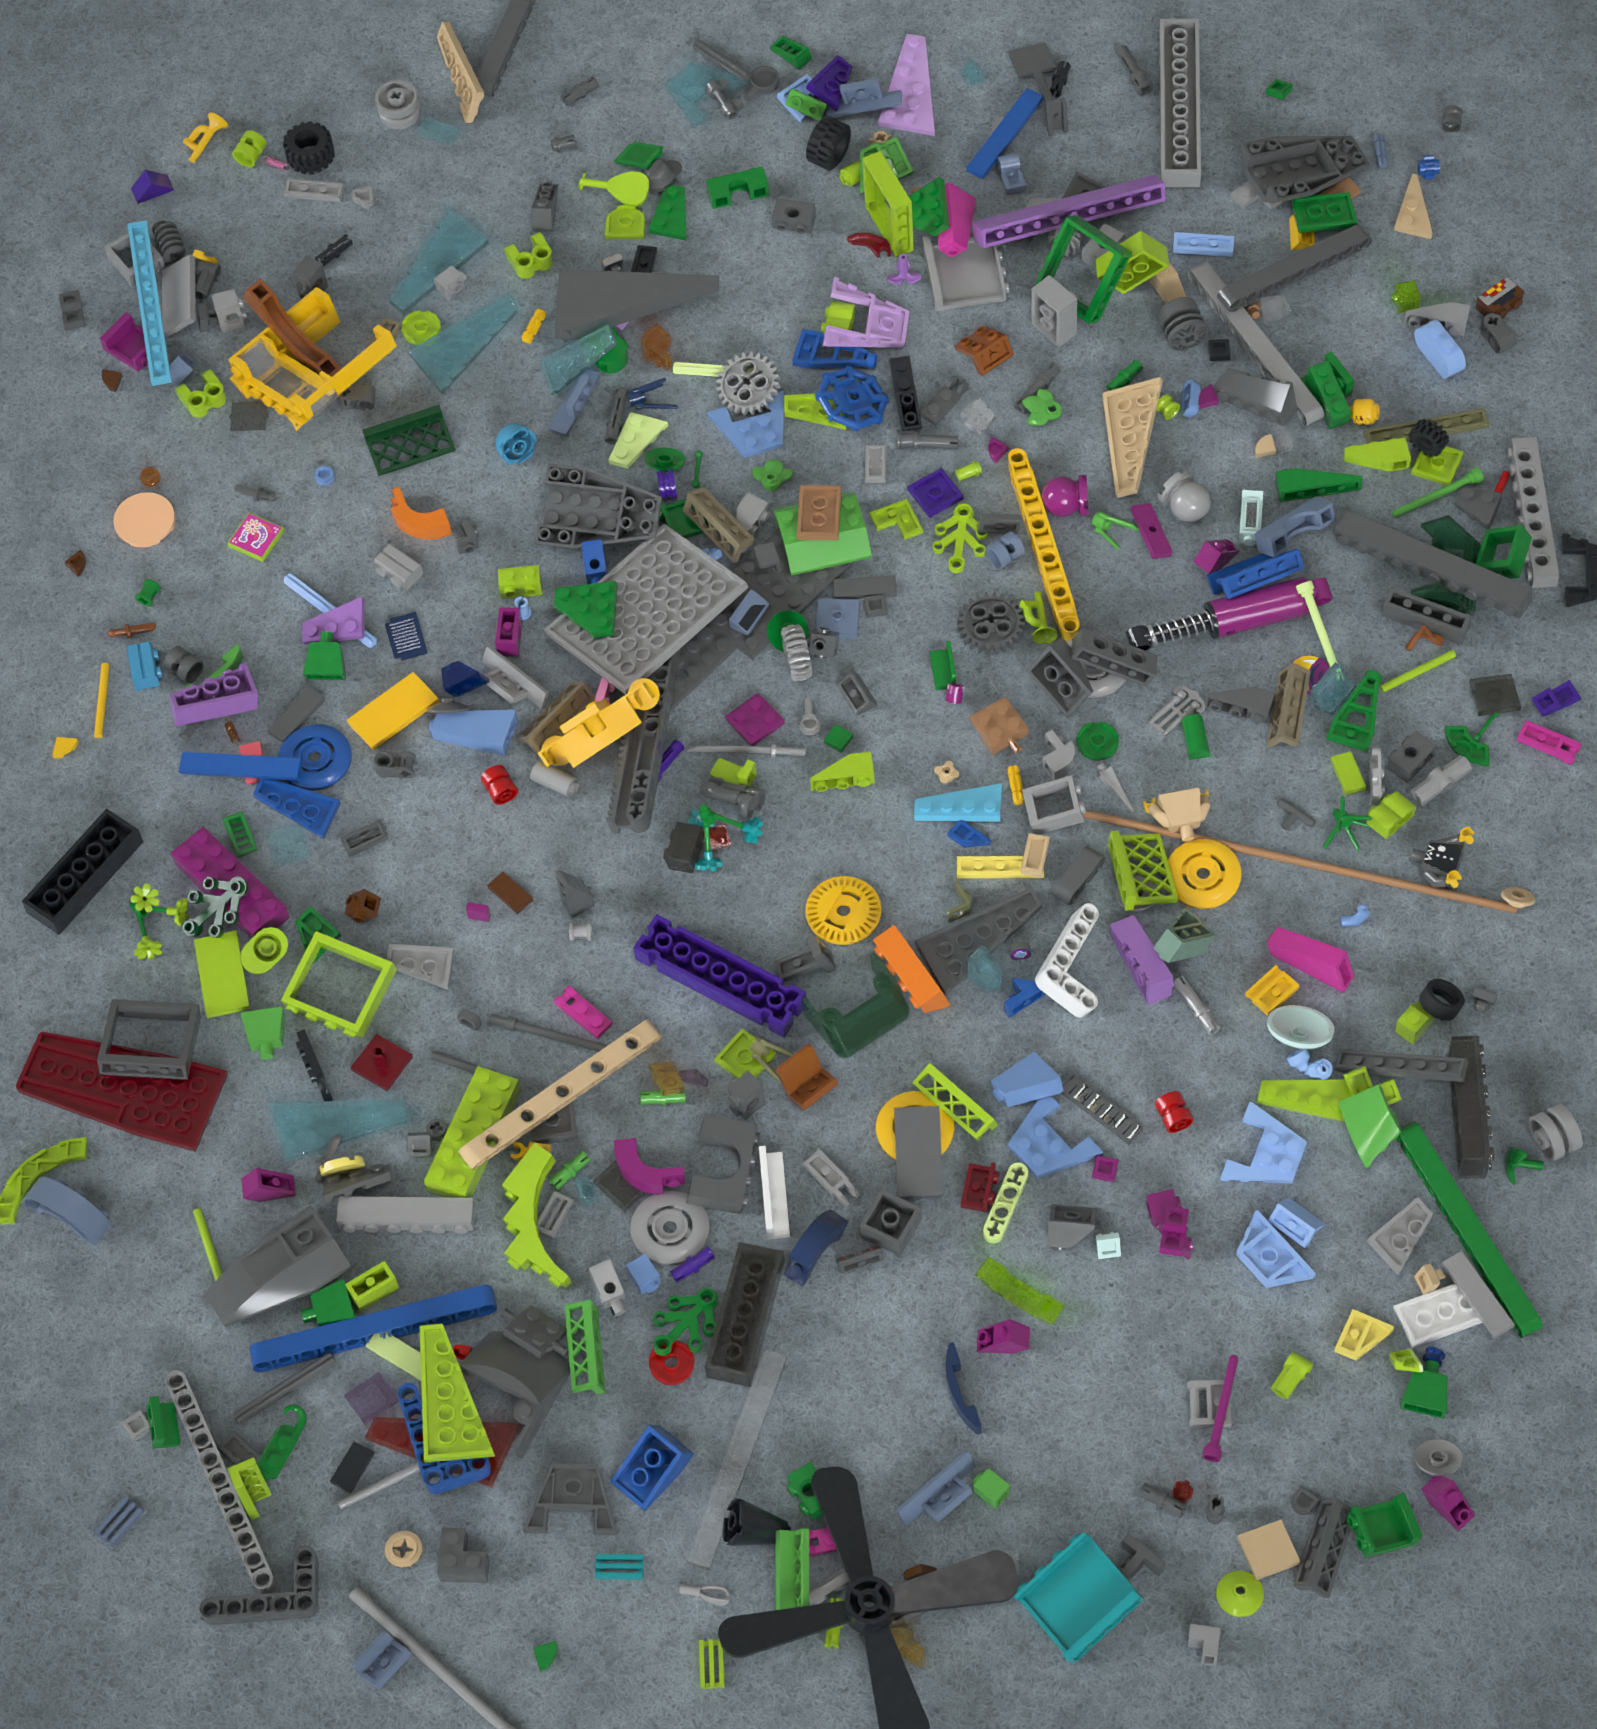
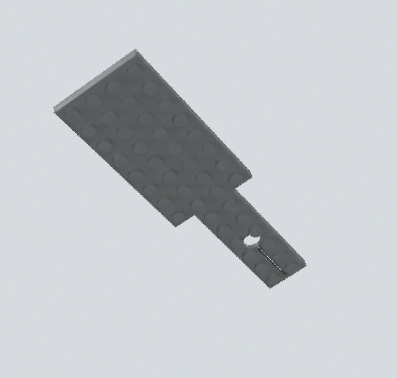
[670,528,856,712]

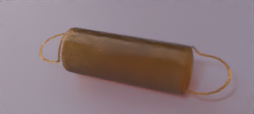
[224,718,240,747]

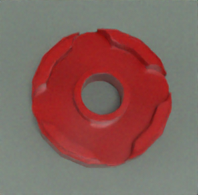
[649,1340,695,1385]

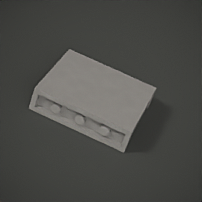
[922,236,1009,311]

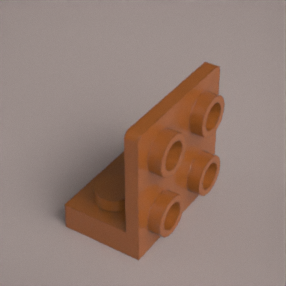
[954,326,1014,376]

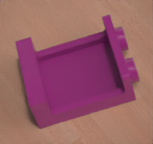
[99,312,148,372]

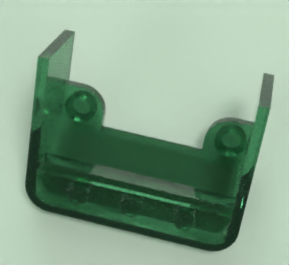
[1410,515,1481,615]
[802,953,909,1058]

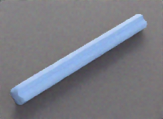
[284,573,377,648]

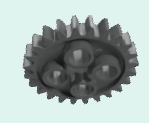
[957,592,1025,655]

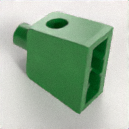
[303,631,346,680]
[300,1279,355,1327]
[1400,1360,1448,1419]

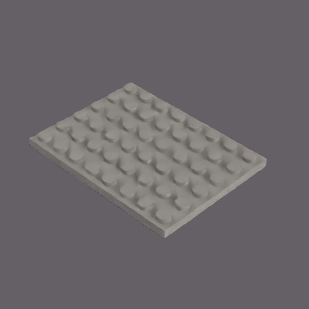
[544,524,748,695]

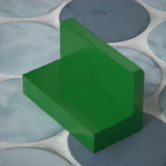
[930,641,956,691]
[146,1396,181,1449]

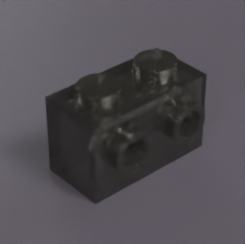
[663,822,705,874]

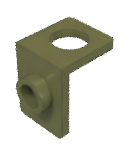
[947,881,971,923]

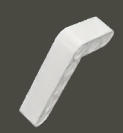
[1035,903,1099,1018]

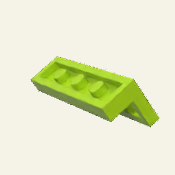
[912,1063,998,1141]
[227,1457,272,1520]

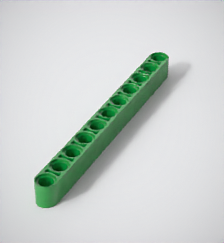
[1396,1121,1543,1338]

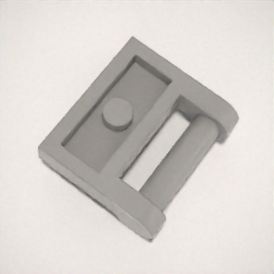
[1187,1380,1232,1429]

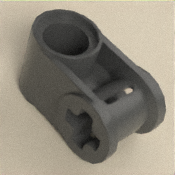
[1481,313,1517,353]
[338,384,376,410]
[374,751,416,778]

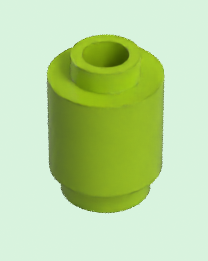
[839,161,860,187]

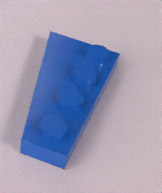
[253,779,340,839]

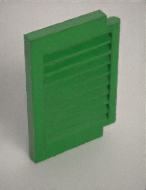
[614,141,663,169]

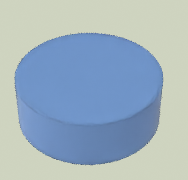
[314,465,335,485]

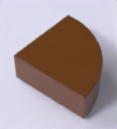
[101,369,123,392]
[65,550,86,577]
[903,1564,937,1580]

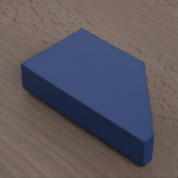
[947,820,992,848]

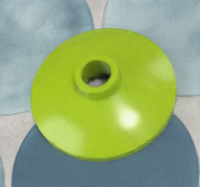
[1216,1571,1264,1617]

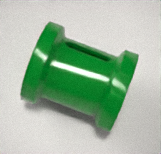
[135,579,161,607]

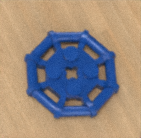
[815,365,889,431]

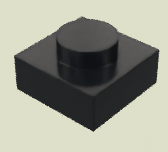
[1208,339,1230,361]

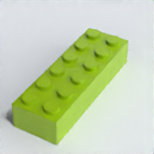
[424,1066,521,1198]

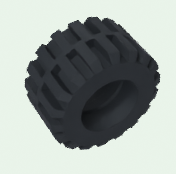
[806,116,851,171]
[283,121,335,174]

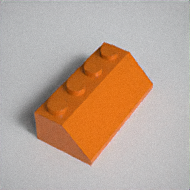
[873,925,951,1013]

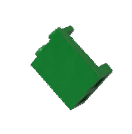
[659,486,709,539]
[1347,1493,1423,1558]

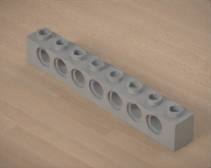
[1507,437,1559,588]

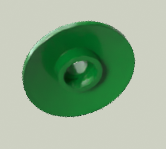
[645,447,685,472]
[767,610,809,652]

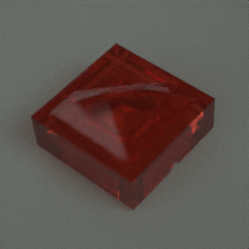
[709,824,731,851]

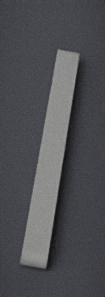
[1187,261,1324,427]
[165,1370,277,1594]

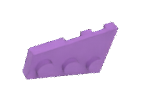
[302,597,365,644]

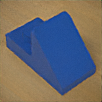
[1004,978,1046,1018]

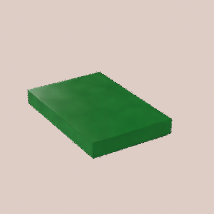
[1291,192,1358,233]

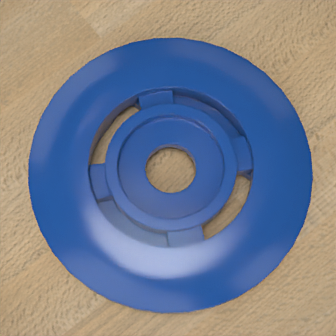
[278,724,352,790]

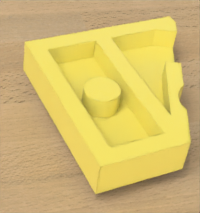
[1334,1309,1394,1361]

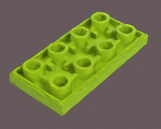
[194,931,250,1019]

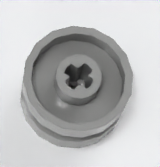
[375,80,420,129]
[1528,1103,1583,1162]

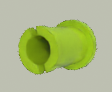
[955,461,982,482]

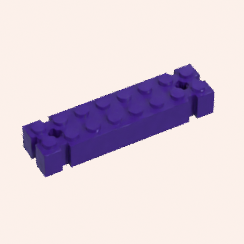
[633,914,807,1038]

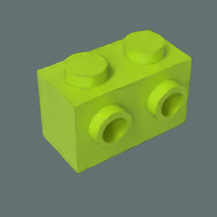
[498,565,543,599]
[345,1261,400,1312]

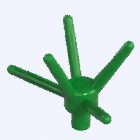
[1323,796,1373,851]

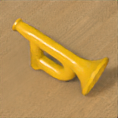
[183,112,228,163]

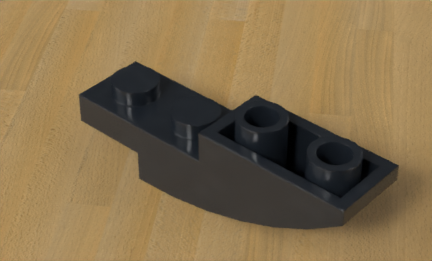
[889,356,922,432]

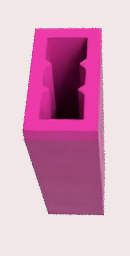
[938,182,976,257]
[1267,927,1354,993]

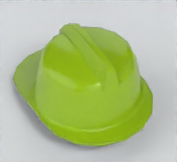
[240,927,288,974]

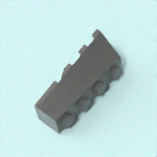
[1214,368,1298,426]

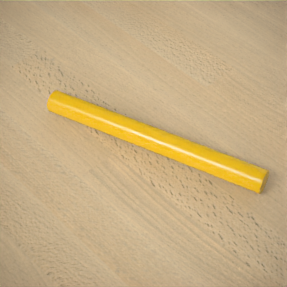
[94,663,110,738]

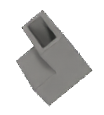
[1188,1624,1220,1666]

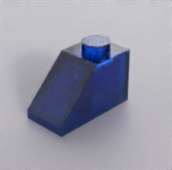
[441,661,490,697]

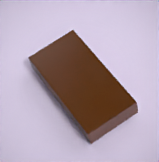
[487,871,533,915]

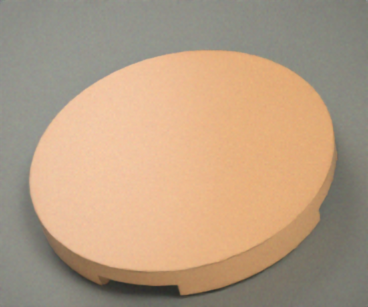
[114,492,176,547]

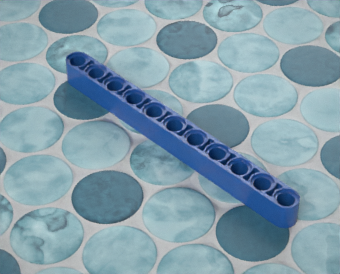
[249,1285,497,1372]

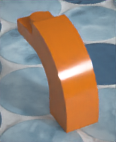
[391,487,452,539]

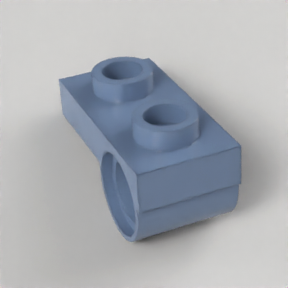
[997,153,1026,194]

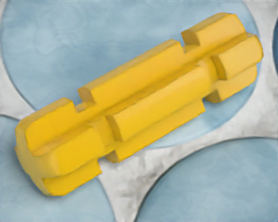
[521,308,546,344]
[1008,765,1025,805]

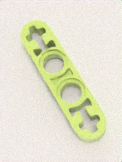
[983,1163,1028,1244]

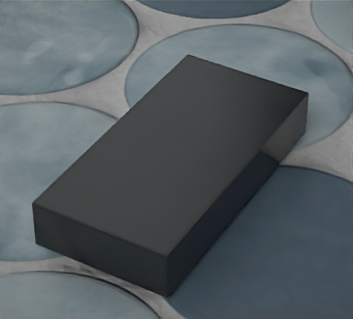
[330,1442,375,1493]

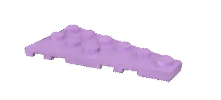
[878,34,935,136]

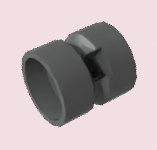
[164,646,204,684]

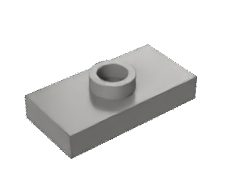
[865,445,886,483]

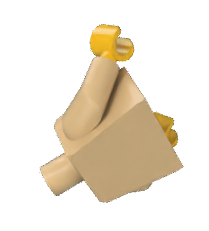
[1143,787,1210,841]

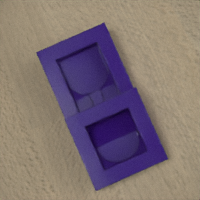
[1531,680,1581,717]

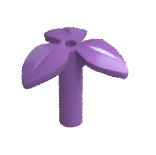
[887,254,922,285]

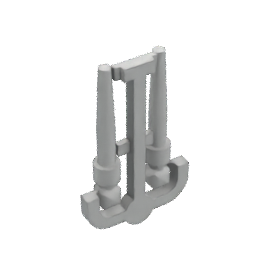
[1148,686,1206,736]

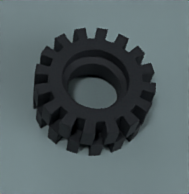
[1408,419,1449,457]

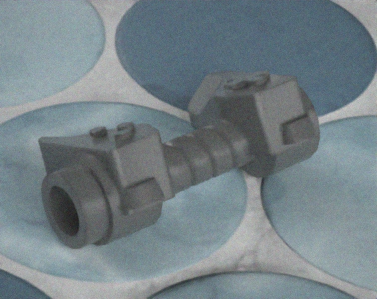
[705,79,743,119]

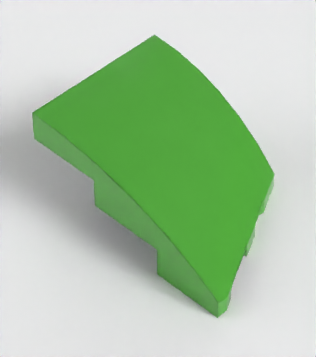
[860,136,914,194]
[1338,1085,1401,1168]

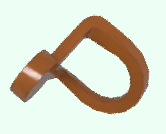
[1405,625,1444,651]

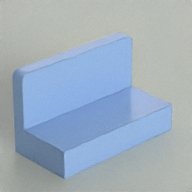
[1268,1198,1325,1248]

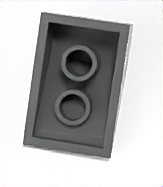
[1026,638,1093,718]

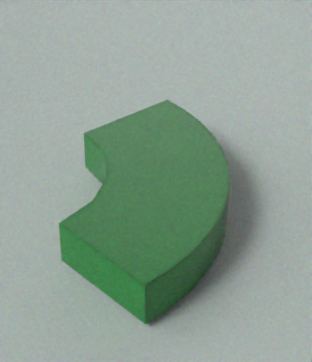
[1444,726,1490,766]

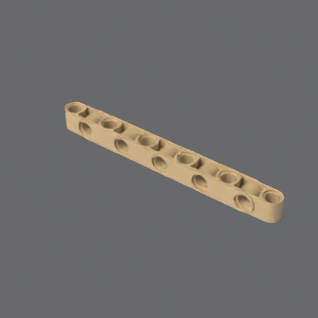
[458,1019,662,1170]

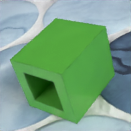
[973,1468,1010,1510]

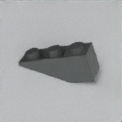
[531,182,559,231]
[1206,687,1275,723]

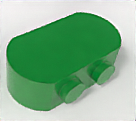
[579,327,629,374]

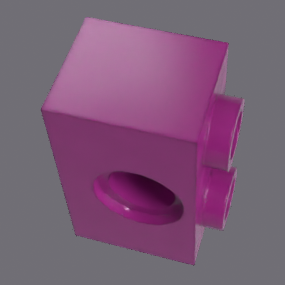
[495,607,523,657]

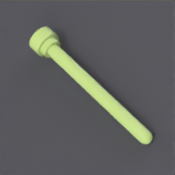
[1296,580,1342,679]

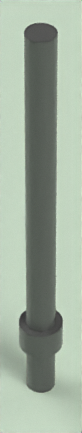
[489,1014,608,1052]

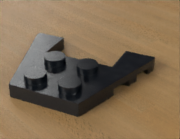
[1562,534,1597,607]

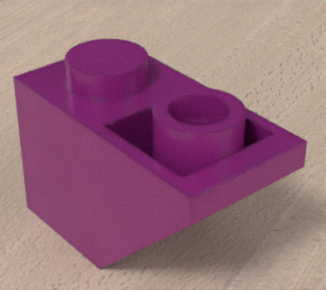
[1193,539,1239,574]
[977,1319,1030,1354]
[1421,1475,1475,1531]

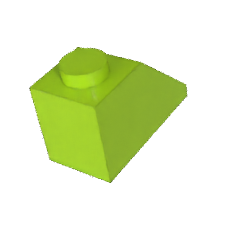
[1395,1001,1436,1044]

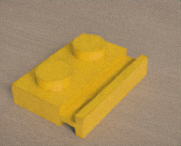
[1245,965,1300,1016]

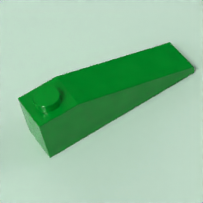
[1275,468,1363,502]

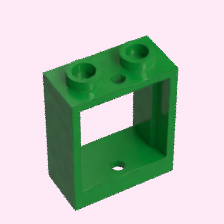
[1476,525,1532,579]

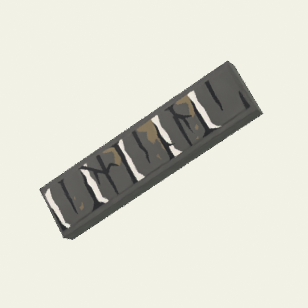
[1061,1074,1143,1145]

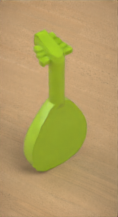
[577,171,649,207]

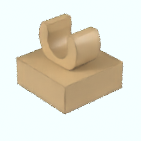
[1414,1264,1445,1295]

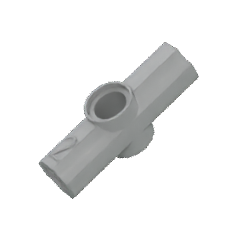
[1410,755,1472,806]

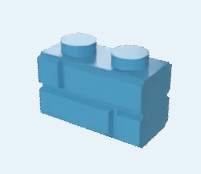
[127,641,163,690]

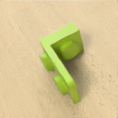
[710,758,757,788]

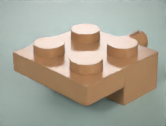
[969,697,1028,755]

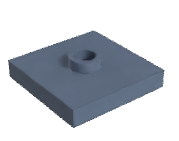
[816,598,860,639]

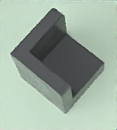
[753,542,781,573]

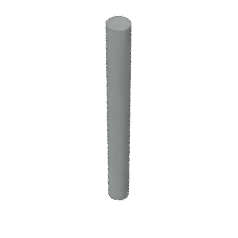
[337,1462,420,1510]

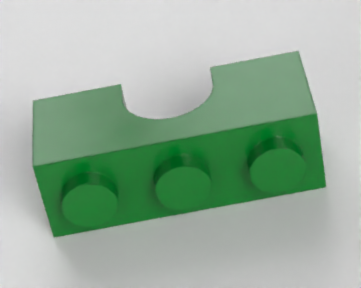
[706,166,770,209]
[1306,361,1352,429]

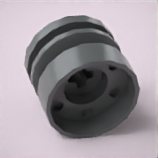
[1157,297,1208,351]

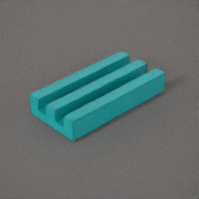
[595,1554,644,1580]

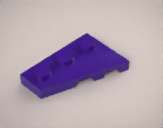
[806,55,853,111]

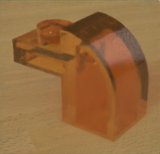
[641,323,672,371]

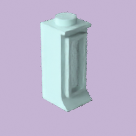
[1239,490,1263,546]

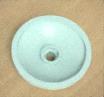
[1267,1005,1334,1049]

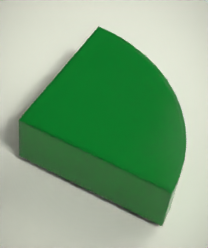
[533,1641,558,1672]

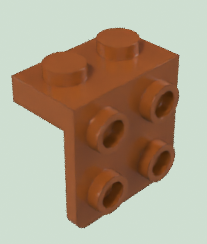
[776,1044,838,1111]

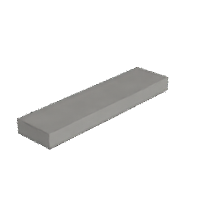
[1442,1251,1515,1339]

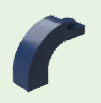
[783,1209,849,1286]

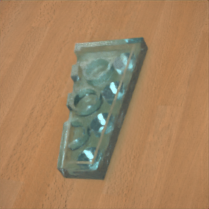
[540,325,617,396]

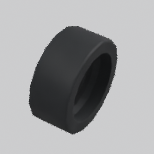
[1420,979,1465,1021]

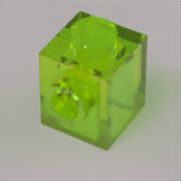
[1392,280,1420,313]

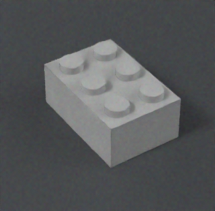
[1031,275,1077,347]

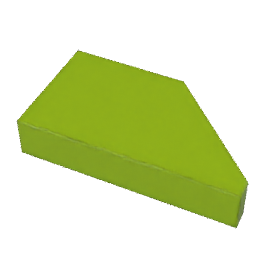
[1389,1348,1423,1372]

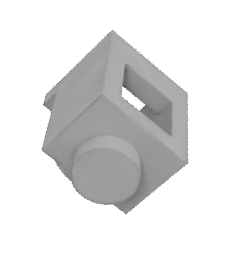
[434,266,466,301]

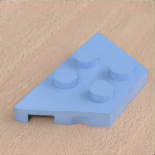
[1236,1210,1316,1288]

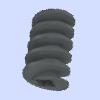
[152,220,186,263]

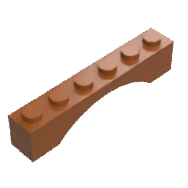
[243,278,342,377]

